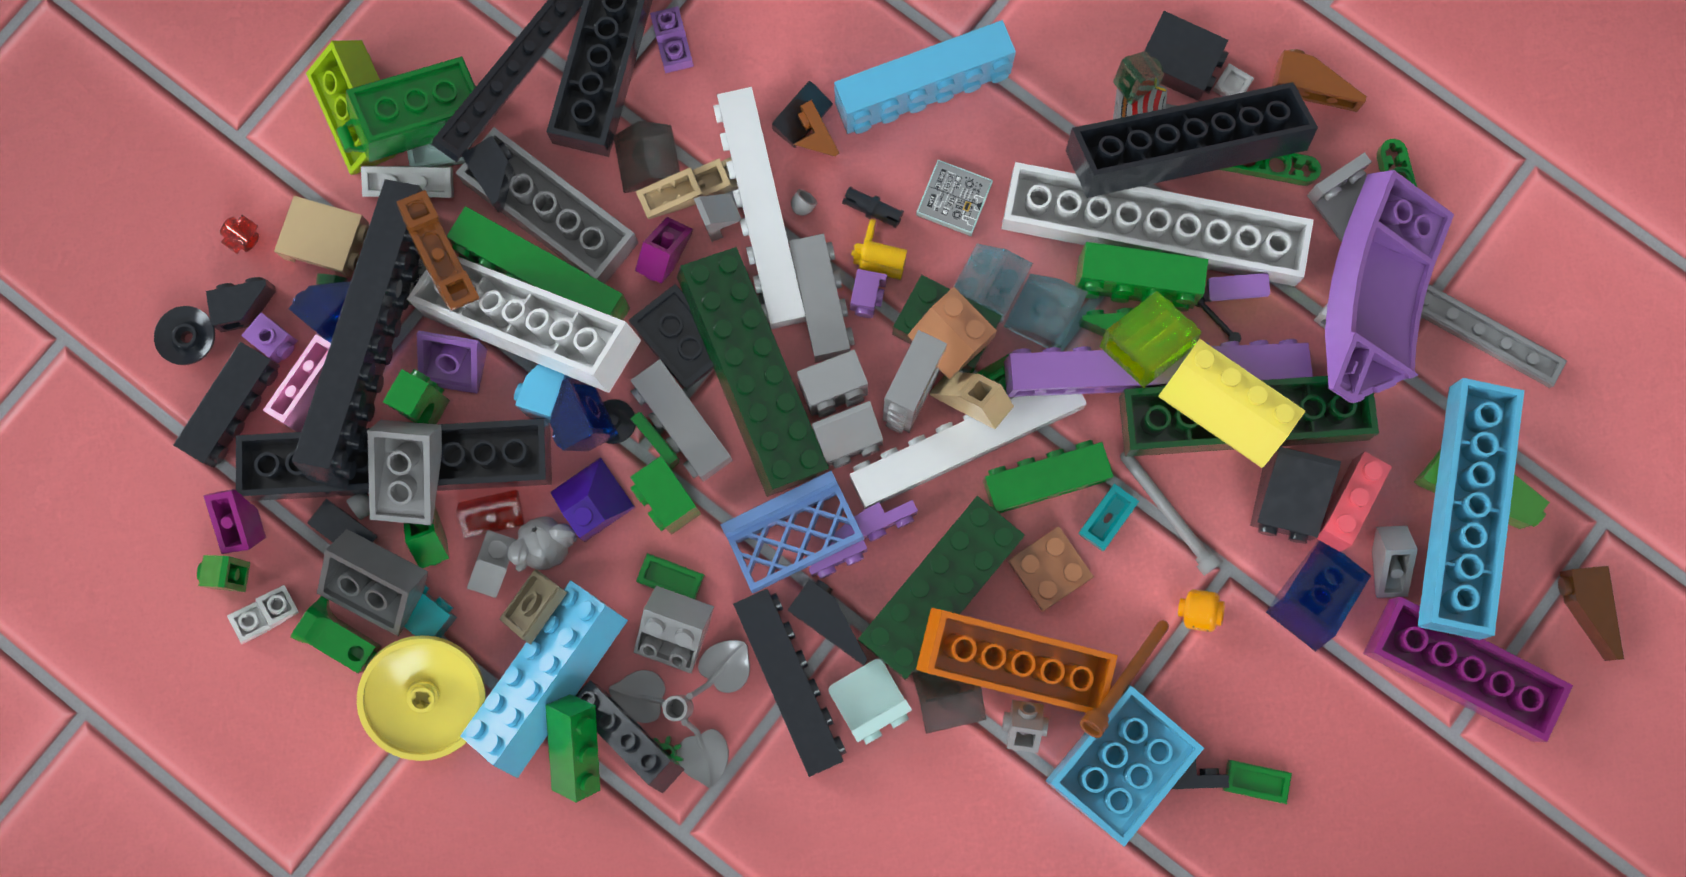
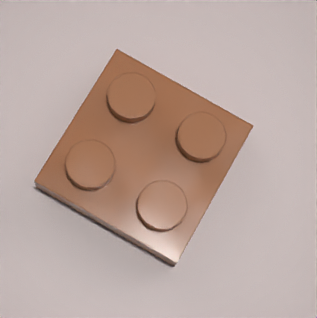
[1008,526,1094,612]

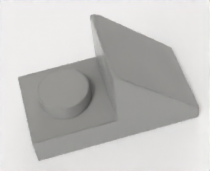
[694,194,741,242]
[467,530,517,598]

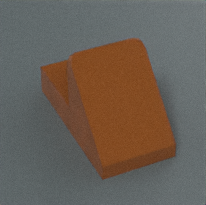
[793,100,840,156]

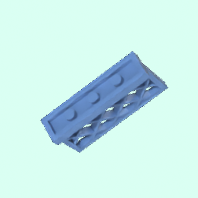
[720,471,865,593]

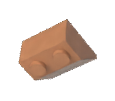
[907,287,997,380]

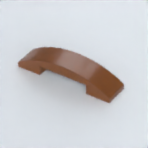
[397,190,479,311]

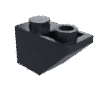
[206,277,276,332]

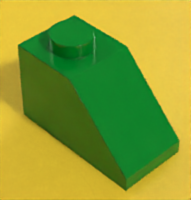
[404,506,449,568]
[197,555,250,592]

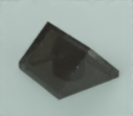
[614,121,680,193]
[912,671,986,734]

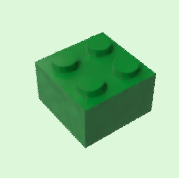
[630,456,701,535]

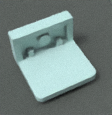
[828,659,912,745]

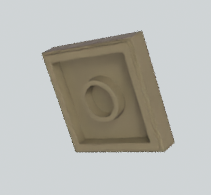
[499,569,568,645]

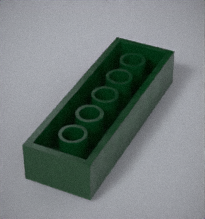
[858,496,1025,680]

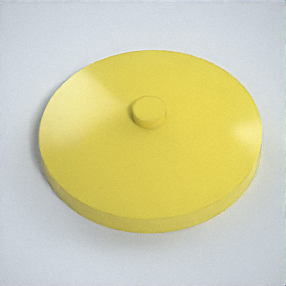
[357,636,486,761]

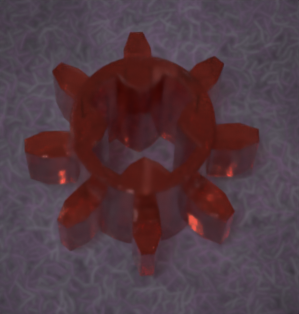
[220,215,259,254]

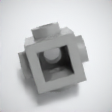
[1002,700,1049,753]

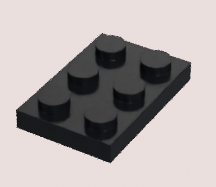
[628,284,714,391]

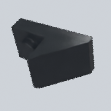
[1172,759,1229,789]

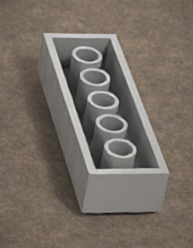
[456,127,638,284]

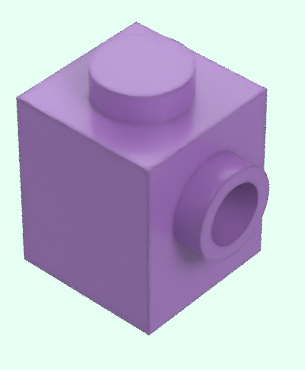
[241,313,298,363]

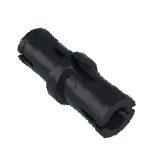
[842,186,904,228]

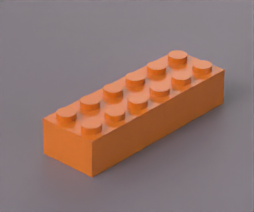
[916,608,1118,713]

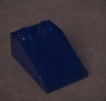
[1266,540,1371,652]

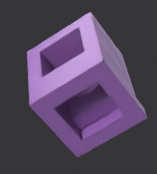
[850,269,887,318]

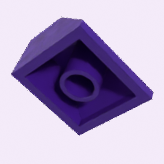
[550,457,635,542]

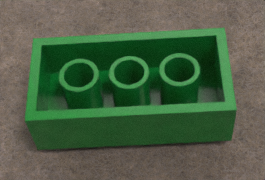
[1074,242,1208,312]

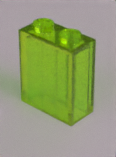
[1099,291,1202,388]

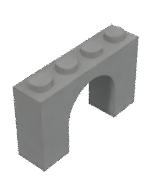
[882,330,947,433]

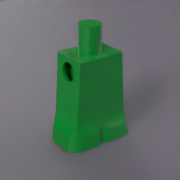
[290,596,381,674]

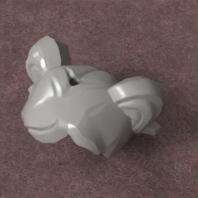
[508,517,577,572]

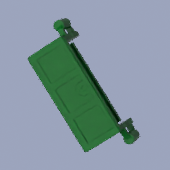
[336,56,476,162]

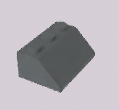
[317,529,428,636]

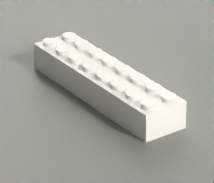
[407,257,641,393]

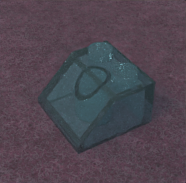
[1004,274,1088,348]

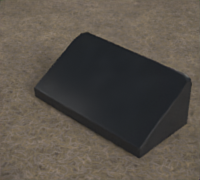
[772,80,833,148]

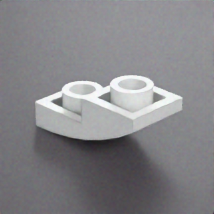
[227,585,299,645]

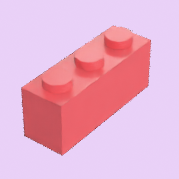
[1316,451,1392,552]

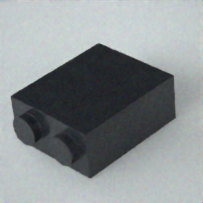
[1135,11,1229,101]

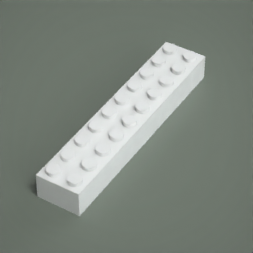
[1001,162,1314,286]

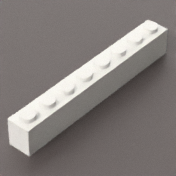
[713,87,806,329]
[850,394,1087,509]

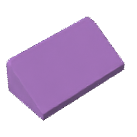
[1203,273,1270,302]

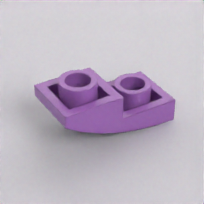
[650,6,694,74]

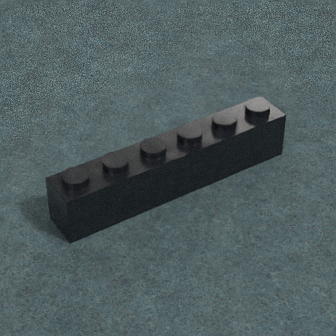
[733,589,847,777]

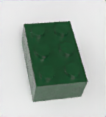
[892,274,1002,373]

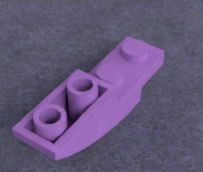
[809,500,918,579]

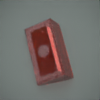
[456,490,524,538]

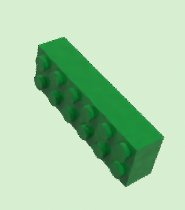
[447,206,630,320]

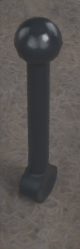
[1195,297,1241,342]

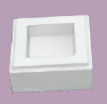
[1212,63,1254,96]

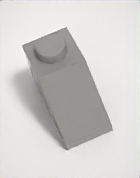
[1372,526,1418,598]

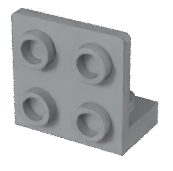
[1307,152,1372,242]

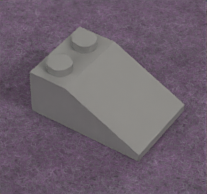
[367,420,442,525]

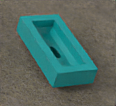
[1078,483,1139,552]

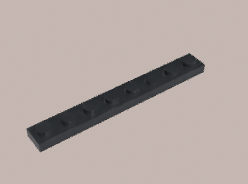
[431,0,584,163]

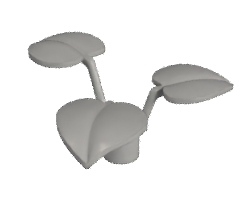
[609,640,750,788]

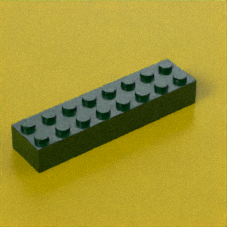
[677,247,829,497]
[1119,376,1379,457]

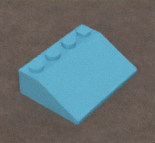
[1045,685,1204,847]

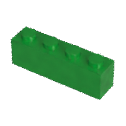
[983,440,1114,514]

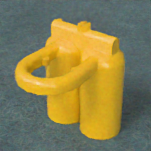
[851,219,908,280]

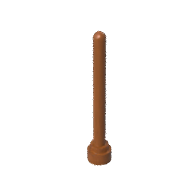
[1080,620,1169,738]

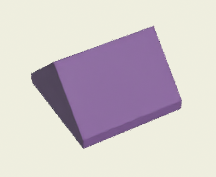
[417,331,487,394]

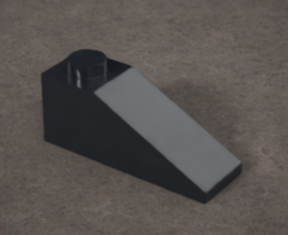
[788,579,867,666]

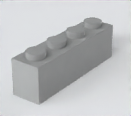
[789,234,855,362]
[630,359,733,482]

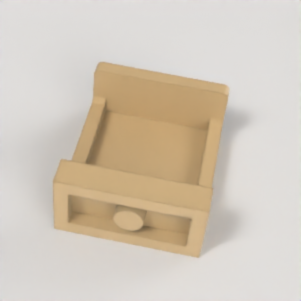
[274,196,369,278]

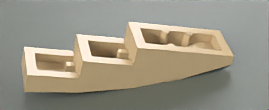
[636,157,738,219]

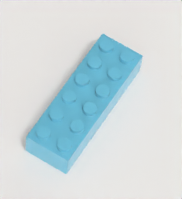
[834,20,1016,134]
[460,580,628,778]

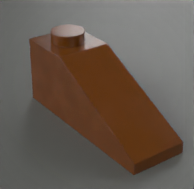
[1558,566,1624,661]

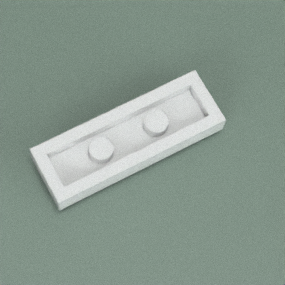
[361,166,454,198]

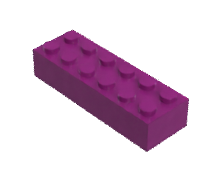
[1363,596,1573,742]

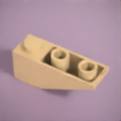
[929,372,1014,429]

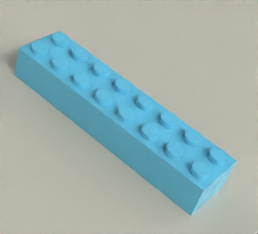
[1417,378,1524,640]

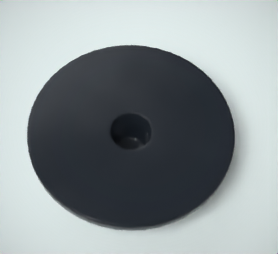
[591,399,636,444]

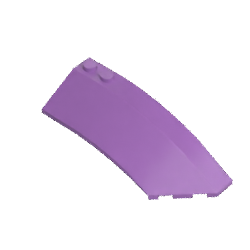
[1325,170,1454,403]

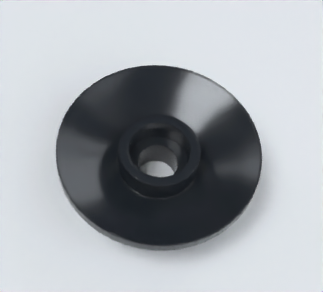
[154,306,215,365]

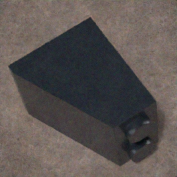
[1250,447,1341,544]

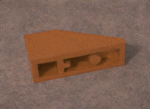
[1272,49,1367,112]

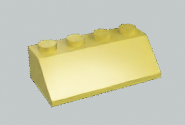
[1158,339,1305,468]

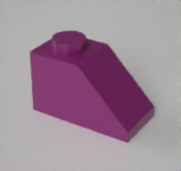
[635,217,693,284]
[204,489,266,554]

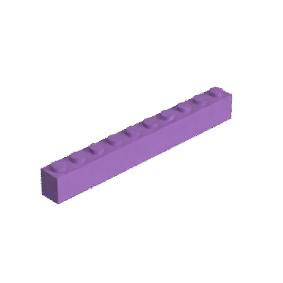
[1004,339,1313,397]

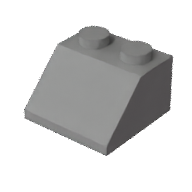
[812,401,883,468]

